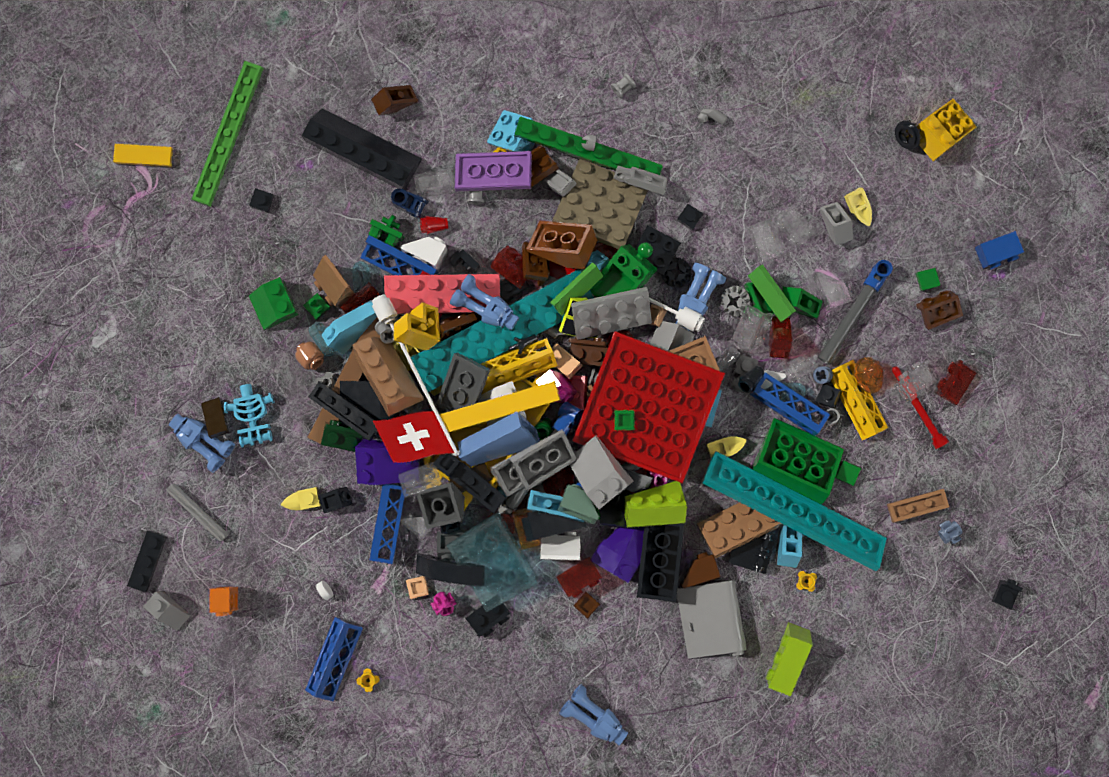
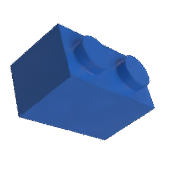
[975,231,1024,269]

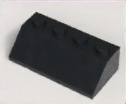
[637,523,685,602]

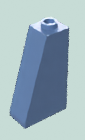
[457,412,540,466]

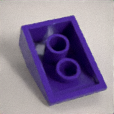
[355,439,420,485]

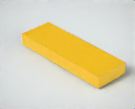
[113,144,173,167]

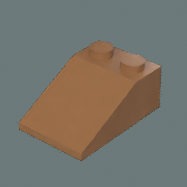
[313,255,356,309]

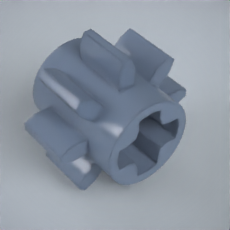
[938,520,963,544]

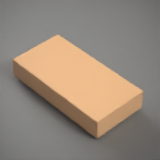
[552,343,583,380]

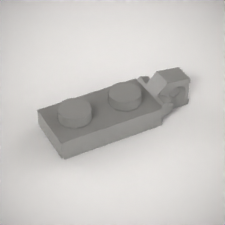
[614,166,667,195]

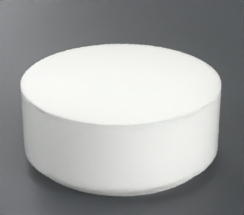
[316,580,334,600]

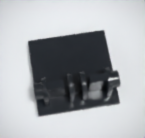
[635,225,681,275]
[599,492,638,529]
[728,533,776,574]

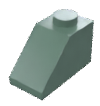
[557,484,599,524]

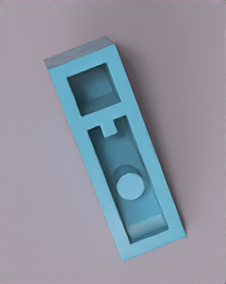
[322,300,377,354]
[527,490,584,522]
[777,525,802,568]

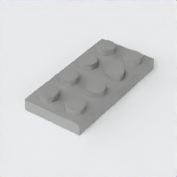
[571,287,652,340]

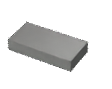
[541,169,577,197]

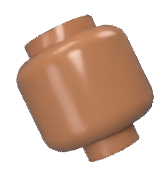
[295,341,324,370]

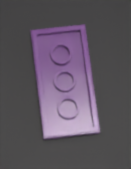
[455,151,532,191]

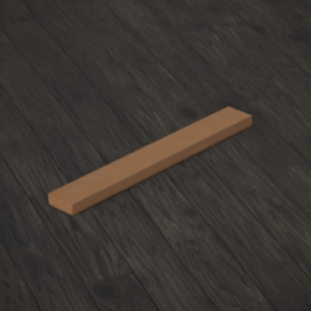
[307,317,380,444]

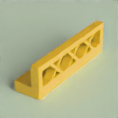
[481,338,558,393]
[831,360,888,441]

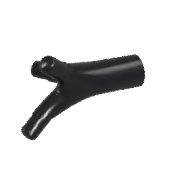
[508,334,538,355]

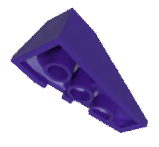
[590,526,644,583]

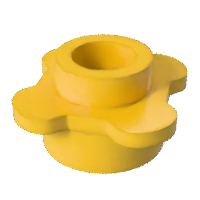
[796,571,817,592]
[356,668,380,692]

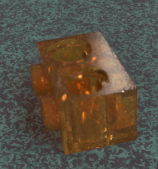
[513,508,540,550]

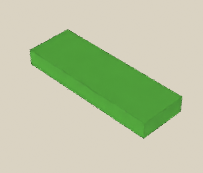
[550,262,603,316]
[748,264,796,322]

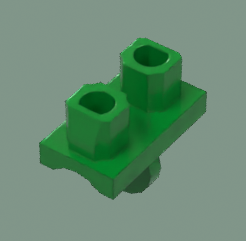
[368,215,404,248]

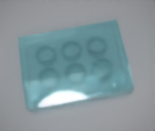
[447,512,538,612]

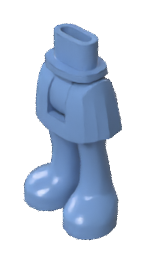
[675,262,727,331]
[450,274,519,330]
[169,414,235,473]
[559,684,628,745]

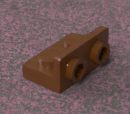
[531,145,559,187]
[522,242,550,286]
[916,291,963,330]
[439,313,477,342]
[569,336,609,367]

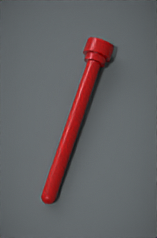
[892,366,949,449]

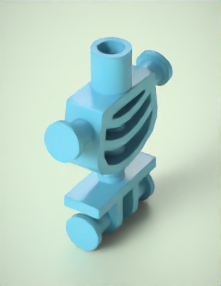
[224,384,275,448]

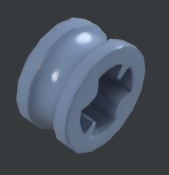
[813,366,833,384]

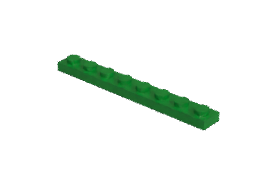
[514,116,663,175]

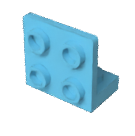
[487,110,535,152]

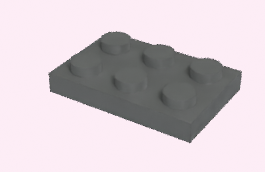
[436,352,490,412]

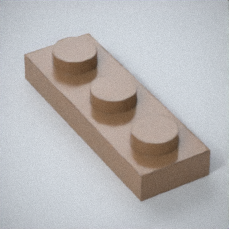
[887,489,949,523]

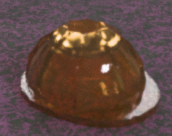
[854,357,884,393]

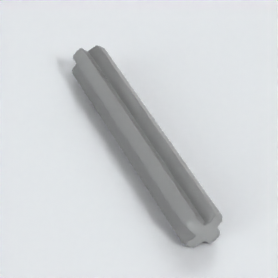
[167,484,228,541]

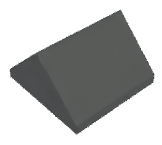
[416,482,465,529]

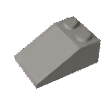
[570,435,633,509]

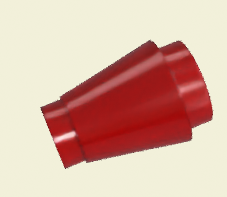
[420,216,448,235]

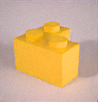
[393,302,440,350]

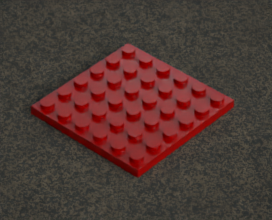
[573,331,725,483]

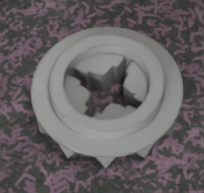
[721,286,750,316]

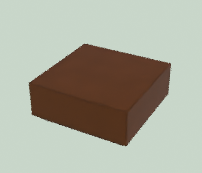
[573,591,600,619]

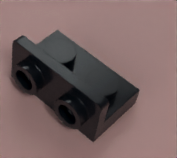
[465,594,510,638]

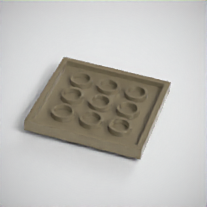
[552,159,648,249]

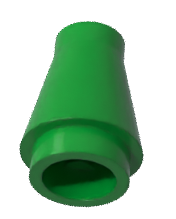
[534,418,552,441]

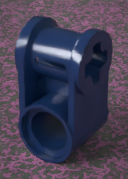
[391,188,429,219]

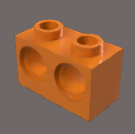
[209,587,238,616]

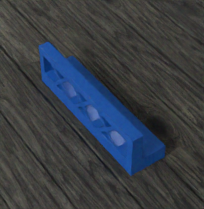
[360,235,438,275]
[750,373,830,436]
[369,484,406,564]
[305,617,363,701]

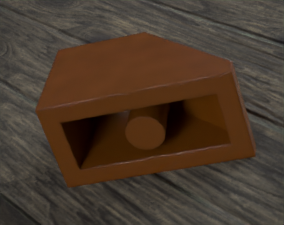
[371,85,418,116]
[681,552,721,589]

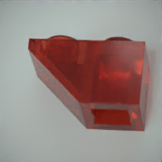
[768,316,793,359]

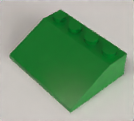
[752,418,844,505]

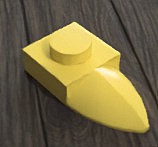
[844,188,872,226]
[706,436,746,458]
[281,487,321,510]

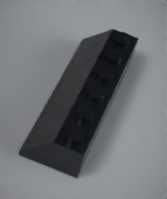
[301,108,422,190]

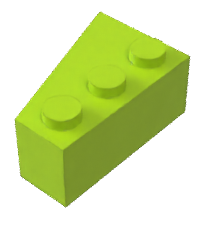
[624,481,687,527]
[766,622,813,696]

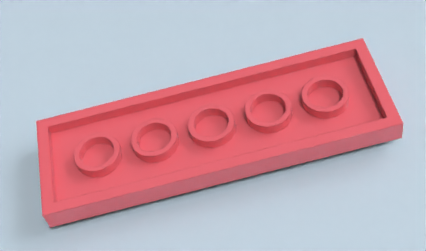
[384,274,500,315]

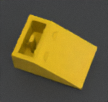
[910,99,977,161]

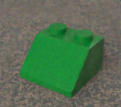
[249,277,299,330]

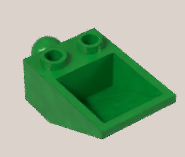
[590,242,657,298]

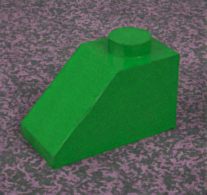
[782,287,822,319]

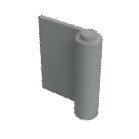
[677,580,747,659]

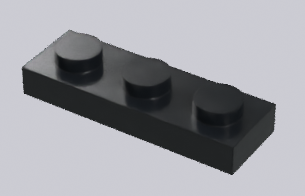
[127,531,167,592]

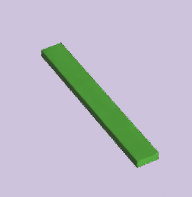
[192,61,263,207]

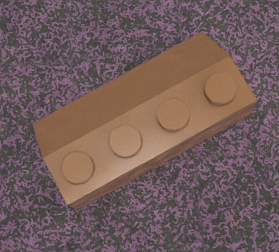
[352,337,424,416]

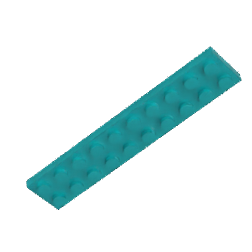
[411,269,594,392]
[703,451,887,571]

